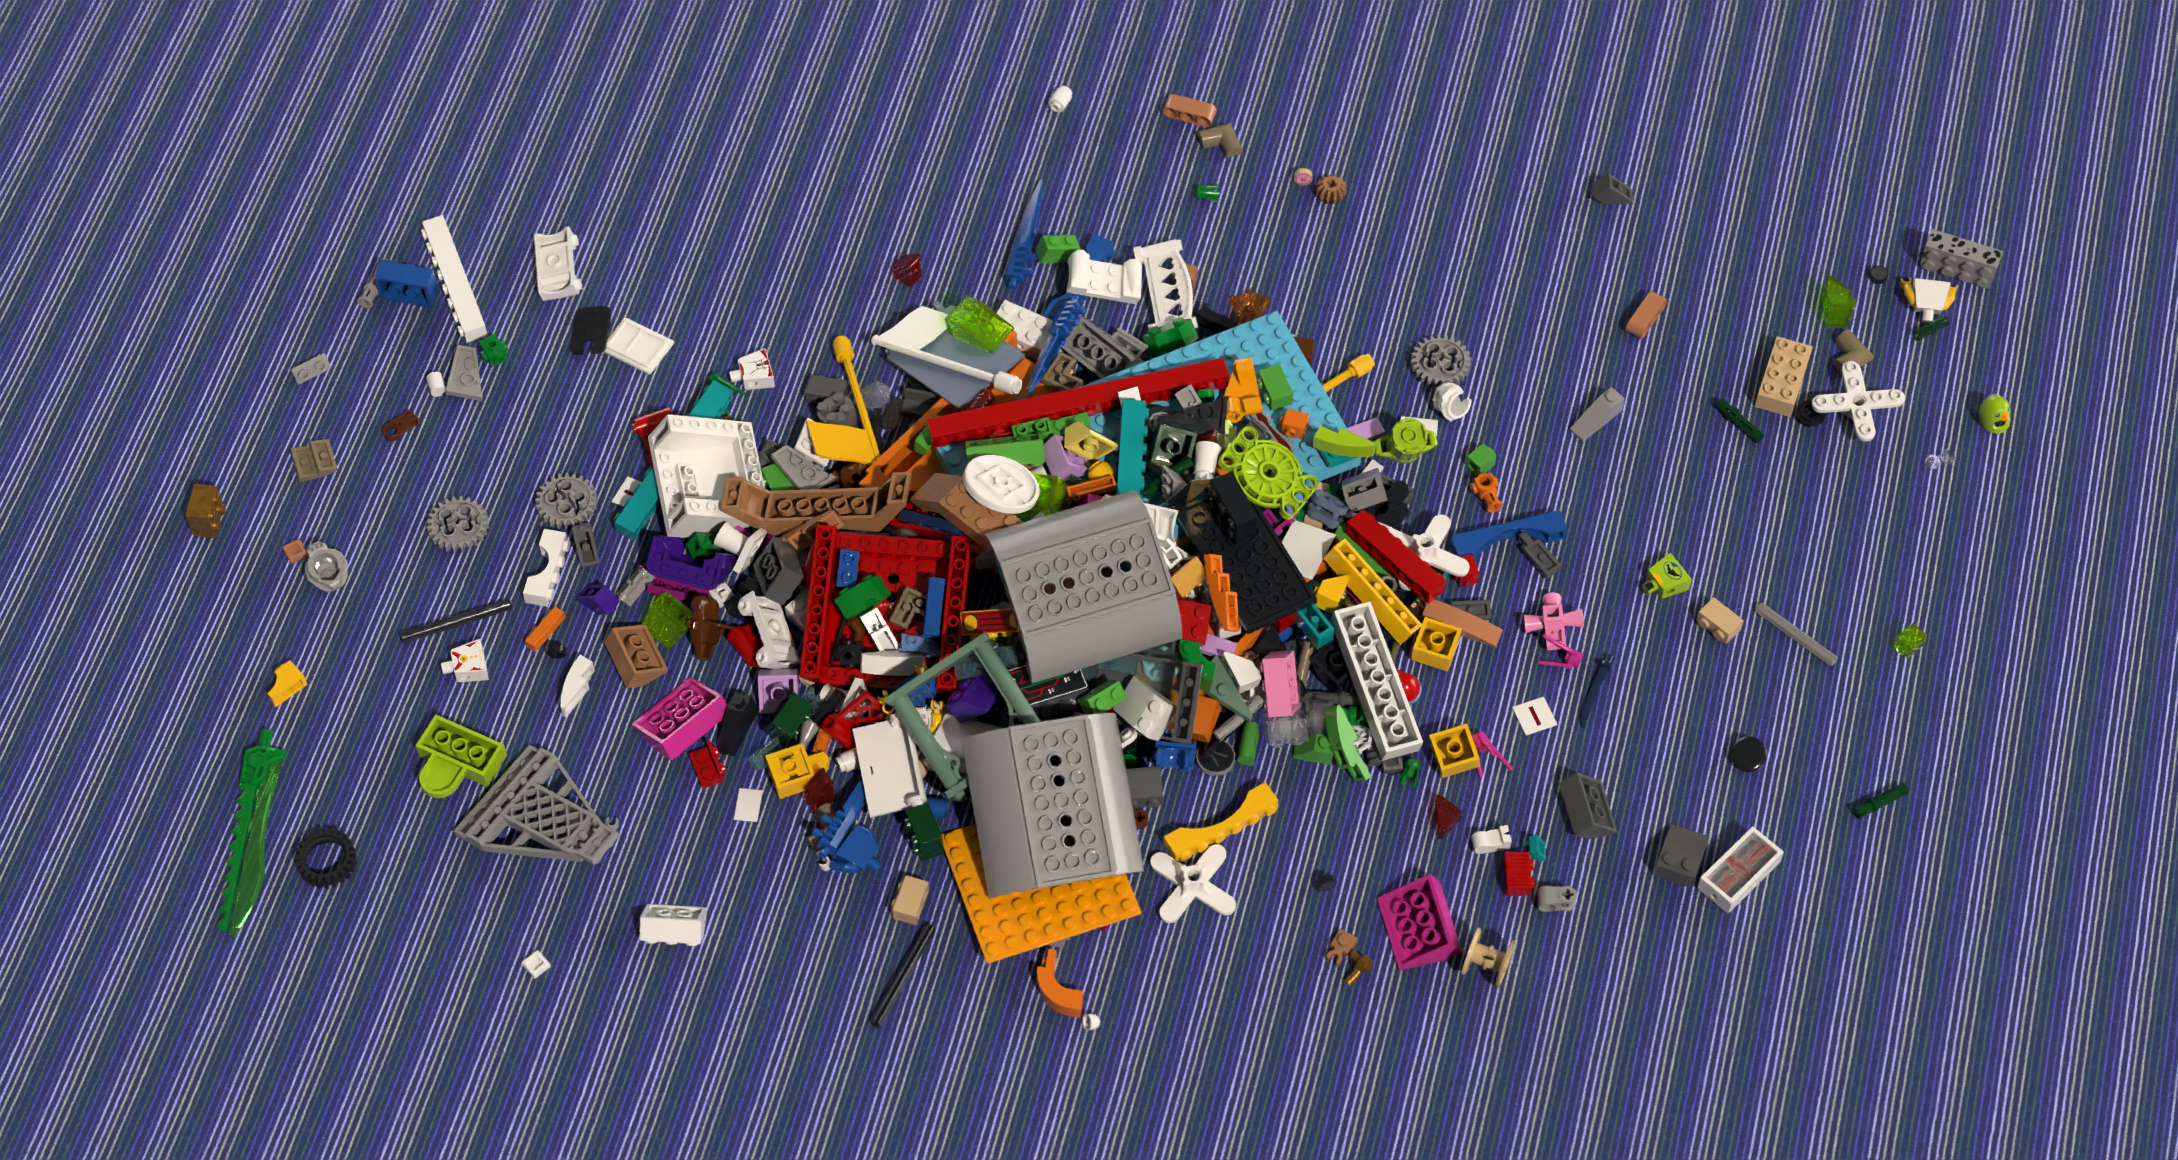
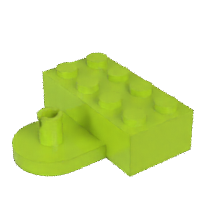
[415,715,507,798]

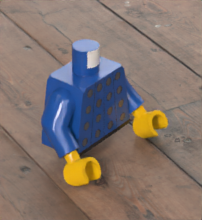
[877,661,937,712]

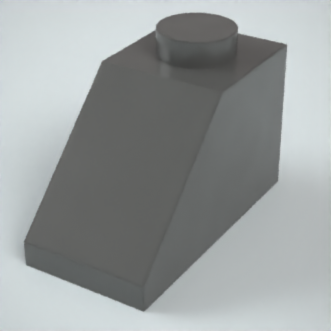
[1592,173,1633,205]
[571,522,600,568]

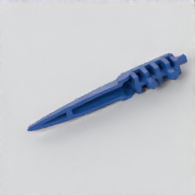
[1005,178,1044,289]
[1027,298,1086,393]
[812,778,866,858]

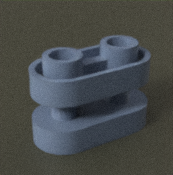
[1306,490,1349,529]

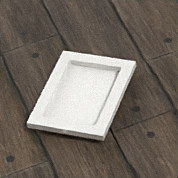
[604,317,674,375]

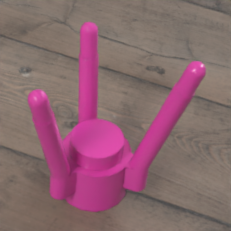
[1538,634,1584,670]
[1472,732,1513,778]

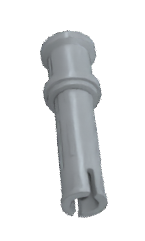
[357,258,389,309]

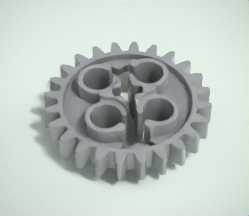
[1411,334,1471,388]
[535,473,598,529]
[427,496,489,553]

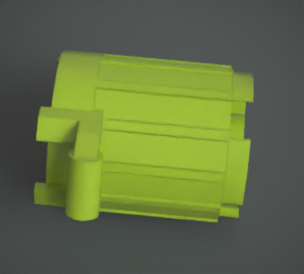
[1373,418,1438,464]

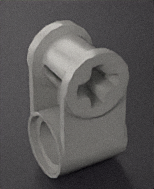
[1537,886,1577,912]

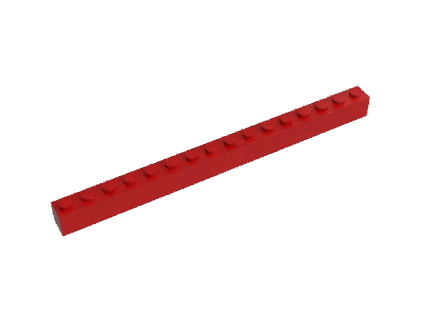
[927,358,1229,448]

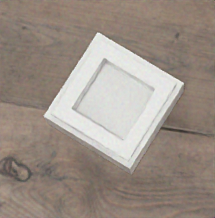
[521,950,551,979]

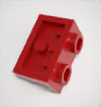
[689,741,727,789]

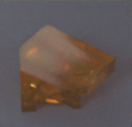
[1229,289,1272,324]

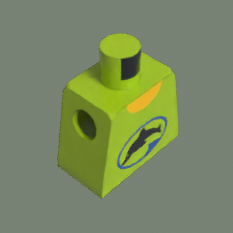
[1642,553,1692,599]

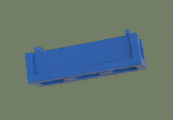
[921,577,947,640]

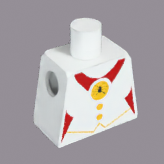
[441,639,489,682]

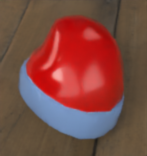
[1396,669,1422,705]

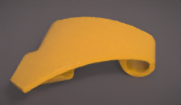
[1223,356,1263,423]

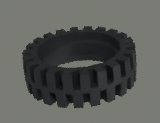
[295,828,357,889]

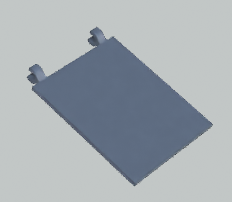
[885,300,1025,410]

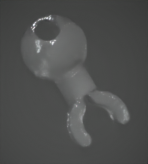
[1925,449,1955,469]

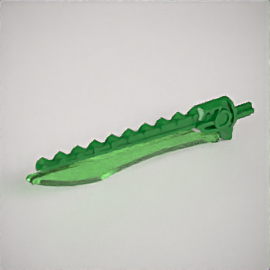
[217,729,287,939]

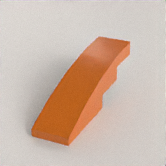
[1204,554,1239,632]

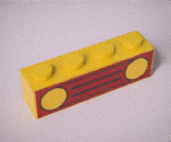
[960,608,1020,639]

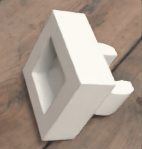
[709,582,734,609]

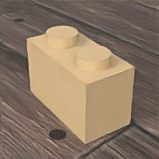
[1696,597,1744,644]
[891,876,929,925]

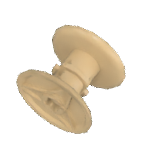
[1462,927,1516,988]

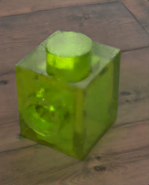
[1894,623,1927,658]

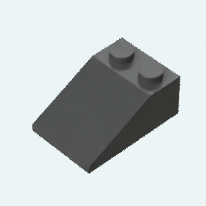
[1654,824,1709,889]

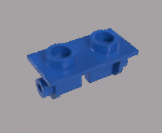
[836,548,860,590]

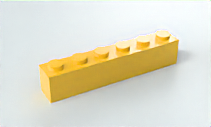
[1323,539,1422,645]

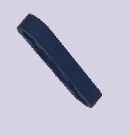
[898,509,964,537]

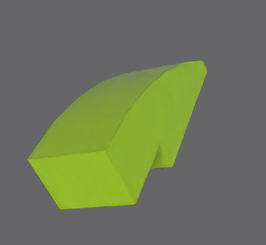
[1313,426,1376,457]

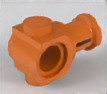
[1470,473,1503,513]

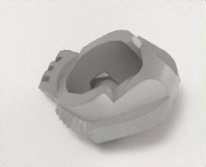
[305,541,348,592]

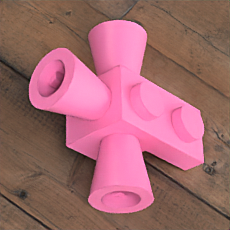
[1524,593,1584,650]

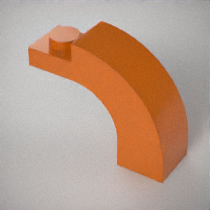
[1037,949,1083,1018]

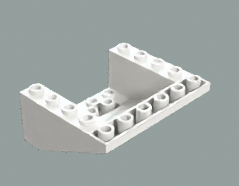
[648,415,765,538]

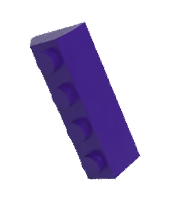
[946,655,1011,724]

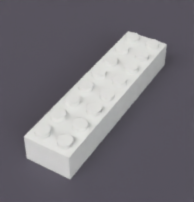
[1330,602,1423,761]

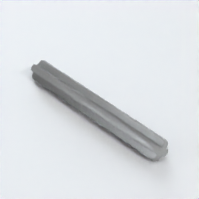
[1755,603,1838,666]

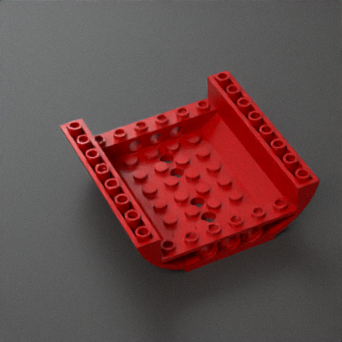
[800,525,972,695]

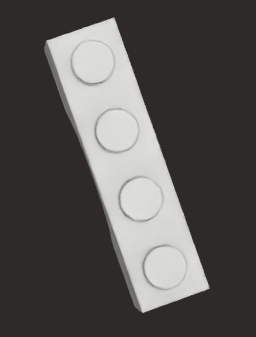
[523,529,570,607]

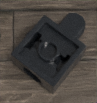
[1354,480,1409,530]

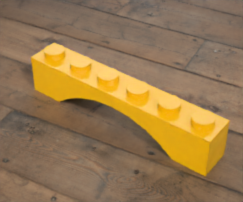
[1163,782,1278,862]

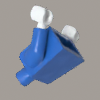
[819,819,882,873]

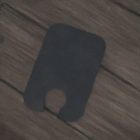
[570,306,612,355]

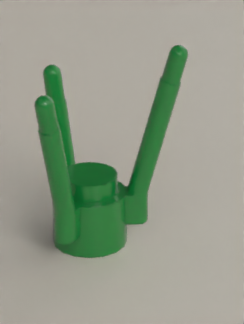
[707,373,745,416]

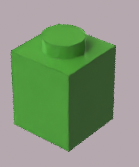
[1466,444,1497,477]

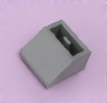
[1342,468,1388,513]

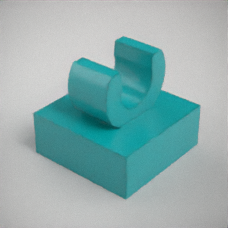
[1523,835,1546,862]

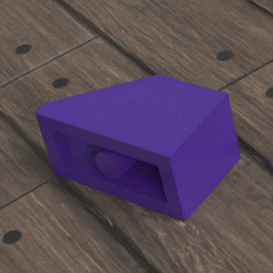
[576,585,620,615]

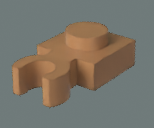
[1326,929,1358,967]

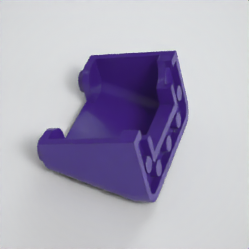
[647,535,739,590]

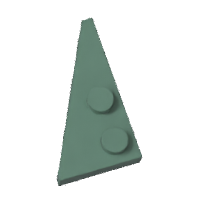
[1199,656,1253,723]

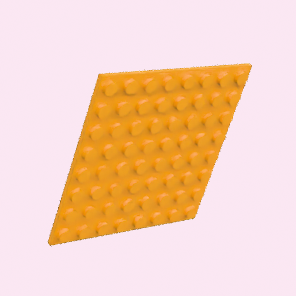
[942,815,1142,964]

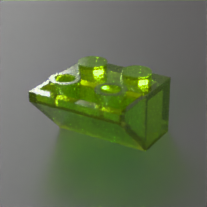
[641,591,693,649]

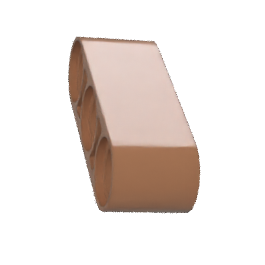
[1163,94,1217,127]
[1625,291,1668,339]

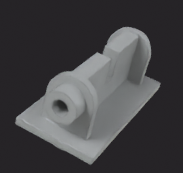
[290,353,331,385]
[616,565,655,607]

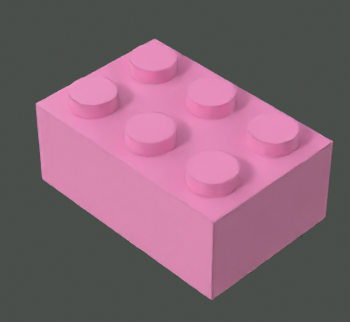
[1260,650,1300,717]

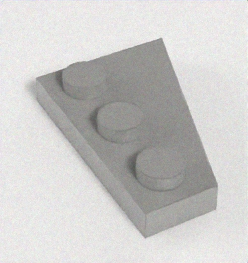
[446,345,483,401]
[771,445,836,490]

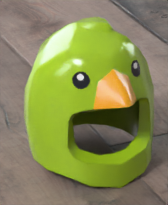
[1979,394,2011,434]

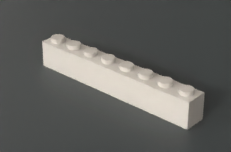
[421,215,488,343]

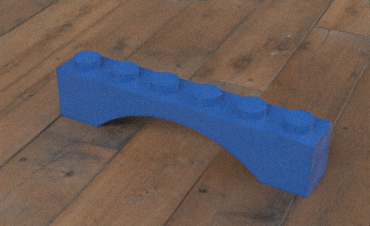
[1044,234,1115,320]
[1450,510,1567,560]

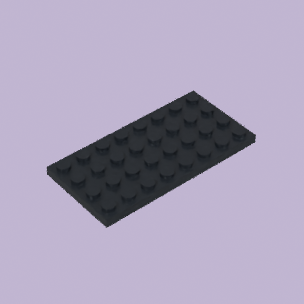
[1174,480,1317,634]

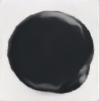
[1731,736,1767,772]

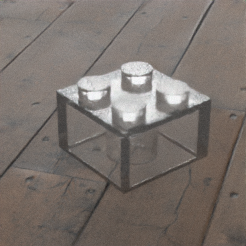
[1262,709,1308,748]

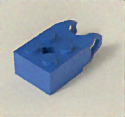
[1153,739,1197,771]

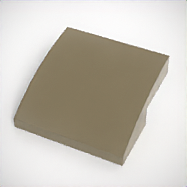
[290,439,338,482]

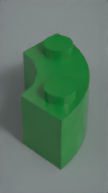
[1142,317,1199,356]
[834,575,892,620]
[1177,639,1216,692]

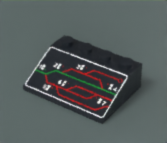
[1007,663,1090,725]

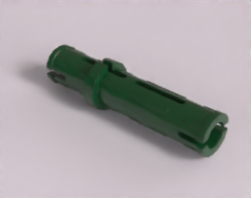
[1715,398,1765,443]
[1141,455,1195,499]
[1852,783,1909,819]

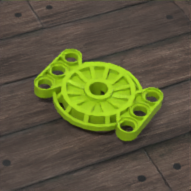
[1218,426,1319,520]

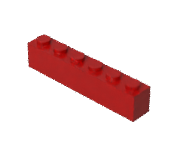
[1345,509,1446,604]

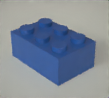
[374,260,439,308]

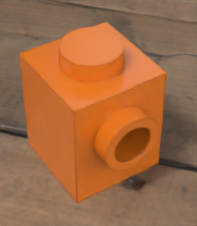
[1279,408,1310,440]

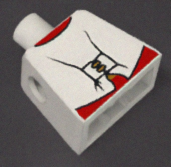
[729,349,775,390]

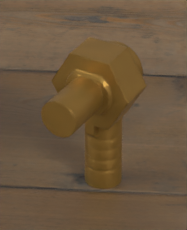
[1344,950,1374,986]

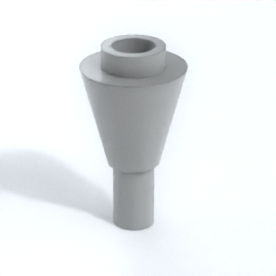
[799,718,820,748]

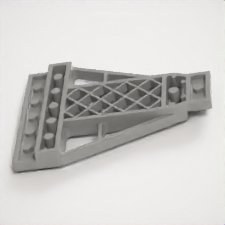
[453,745,620,865]

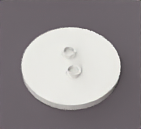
[963,455,1040,514]

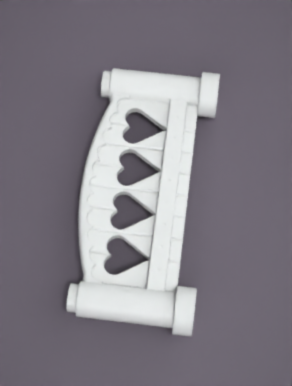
[1133,239,1198,329]

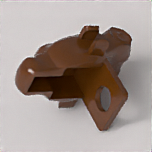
[687,595,735,661]

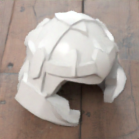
[1432,382,1472,421]

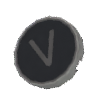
[1196,741,1235,776]

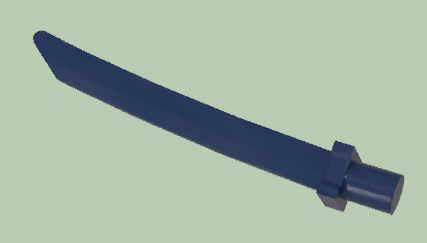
[1580,654,1614,728]

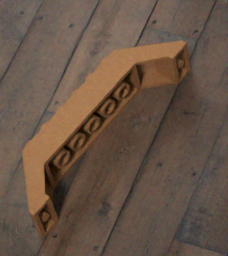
[721,472,912,535]
[910,473,1074,595]

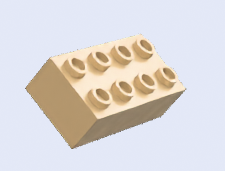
[1755,336,1813,417]

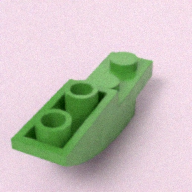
[1012,412,1091,444]
[1326,704,1372,782]

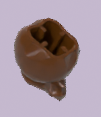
[832,462,870,488]

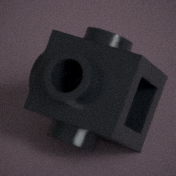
[835,639,865,668]

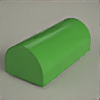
[914,414,938,455]
[1237,722,1259,766]

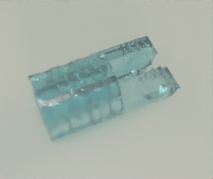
[747,737,784,771]

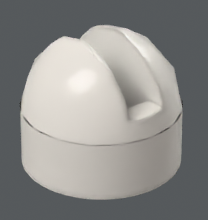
[1082,1014,1100,1031]

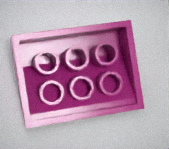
[631,677,727,761]
[1377,874,1462,970]

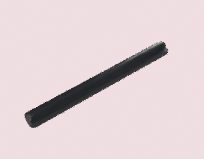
[400,599,513,643]
[871,923,935,1028]

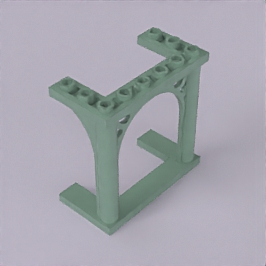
[885,632,1041,803]

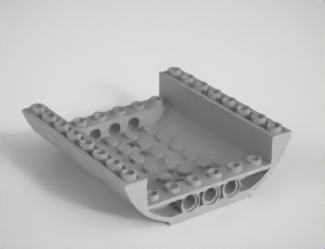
[984,490,1182,684]
[961,713,1144,898]

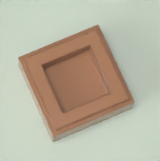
[282,539,308,564]

